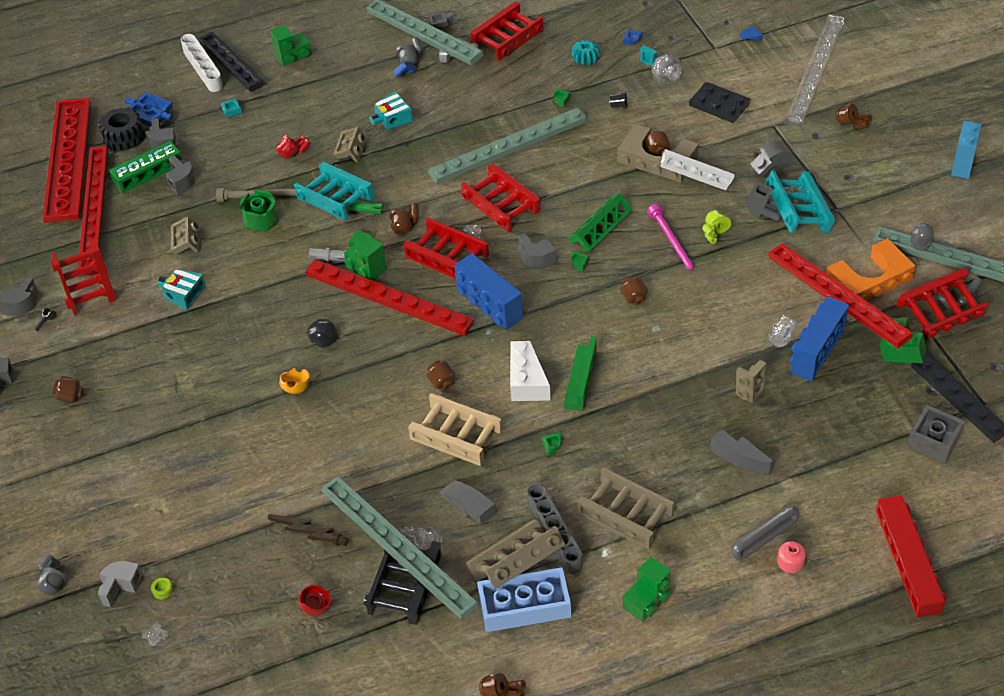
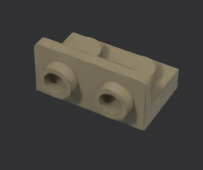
[333,127,367,162]
[171,217,200,255]
[736,360,767,403]

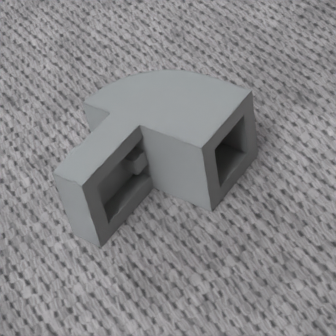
[98,561,143,607]

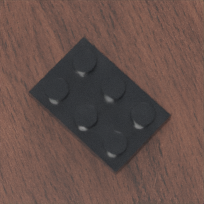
[689,82,750,123]

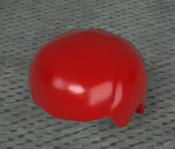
[298,585,332,617]

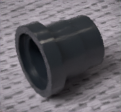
[610,91,627,109]

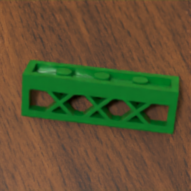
[567,193,633,252]
[564,336,597,411]

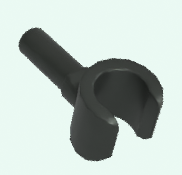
[34,308,57,331]

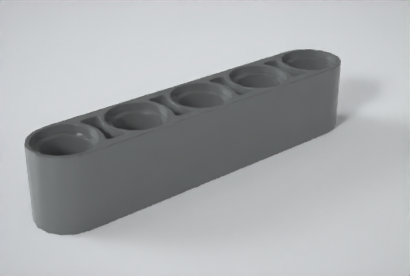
[527,484,582,574]

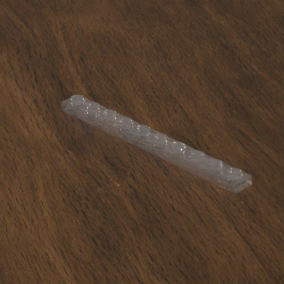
[785,15,845,127]

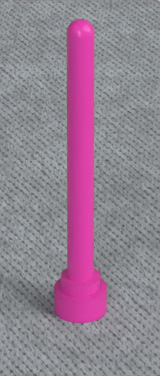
[647,204,694,270]

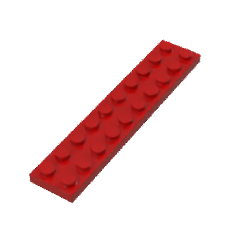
[43,98,91,223]

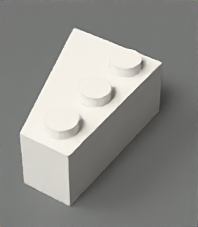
[510,341,550,401]

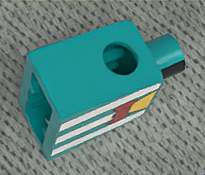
[369,91,413,129]
[158,269,206,310]

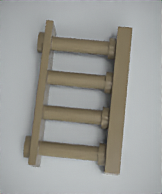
[577,467,675,550]
[466,519,565,590]

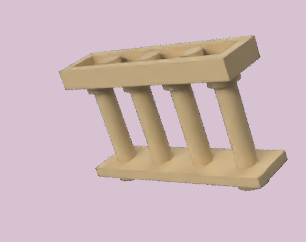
[408,393,502,466]

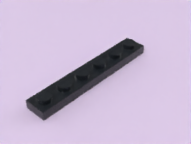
[199,32,264,92]
[911,353,1004,443]

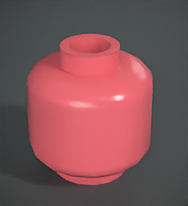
[777,541,806,573]

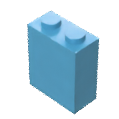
[951,121,982,179]

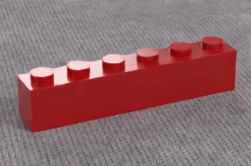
[875,495,946,618]

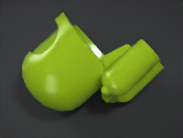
[702,210,731,244]

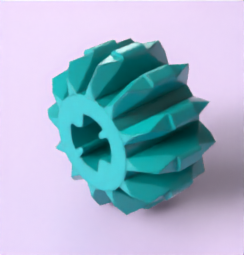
[572,39,599,66]

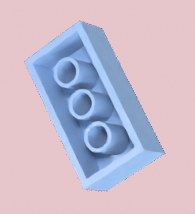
[477,567,571,632]

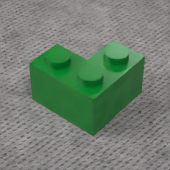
[270,25,312,66]
[344,236,387,280]
[880,318,927,363]
[623,556,672,622]

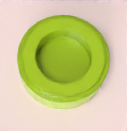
[151,577,174,600]

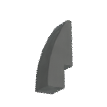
[710,429,773,475]
[439,480,496,525]

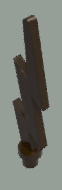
[268,514,349,546]

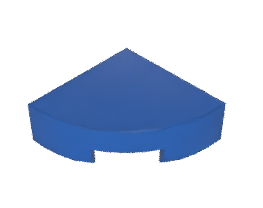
[740,26,763,41]
[623,30,643,45]
[393,62,416,77]

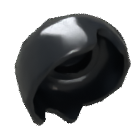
[307,319,338,347]

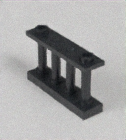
[364,541,442,625]

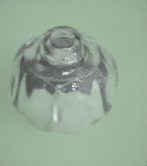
[652,54,682,85]

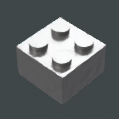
[907,405,965,464]

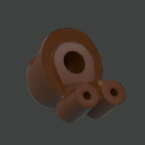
[835,103,872,130]
[390,203,419,235]
[479,673,526,696]

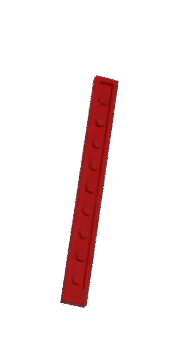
[78,146,108,277]
[768,243,913,349]
[305,259,474,336]

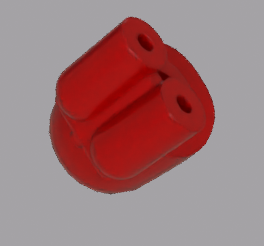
[276,134,311,159]

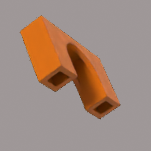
[826,238,916,301]

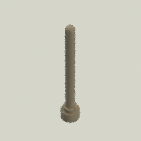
[216,188,296,202]

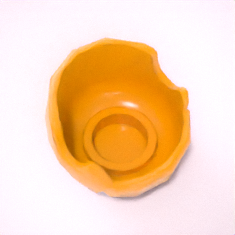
[279,368,310,395]

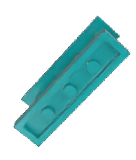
[294,162,375,221]
[765,170,835,233]

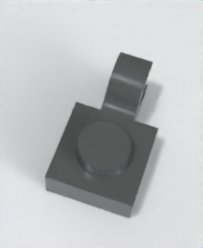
[428,11,458,29]

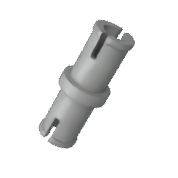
[309,248,346,262]

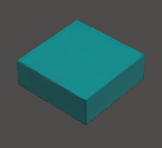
[640,45,657,67]
[221,99,242,118]

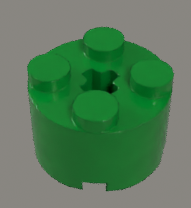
[240,190,278,232]

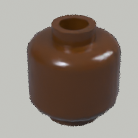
[646,131,671,156]
[620,276,648,305]
[427,360,456,390]
[53,376,83,403]

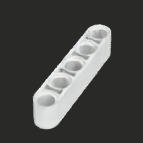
[181,34,223,92]

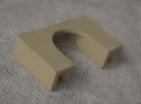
[617,124,698,183]

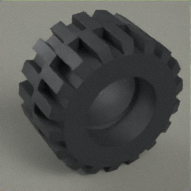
[99,107,145,151]

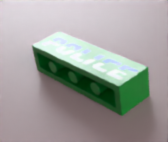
[109,141,182,194]

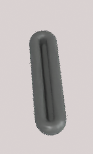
[731,506,799,560]

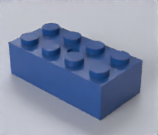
[455,253,523,330]
[790,296,849,381]

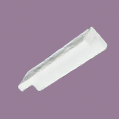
[660,149,735,190]

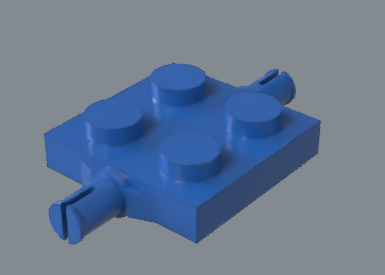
[125,92,173,126]

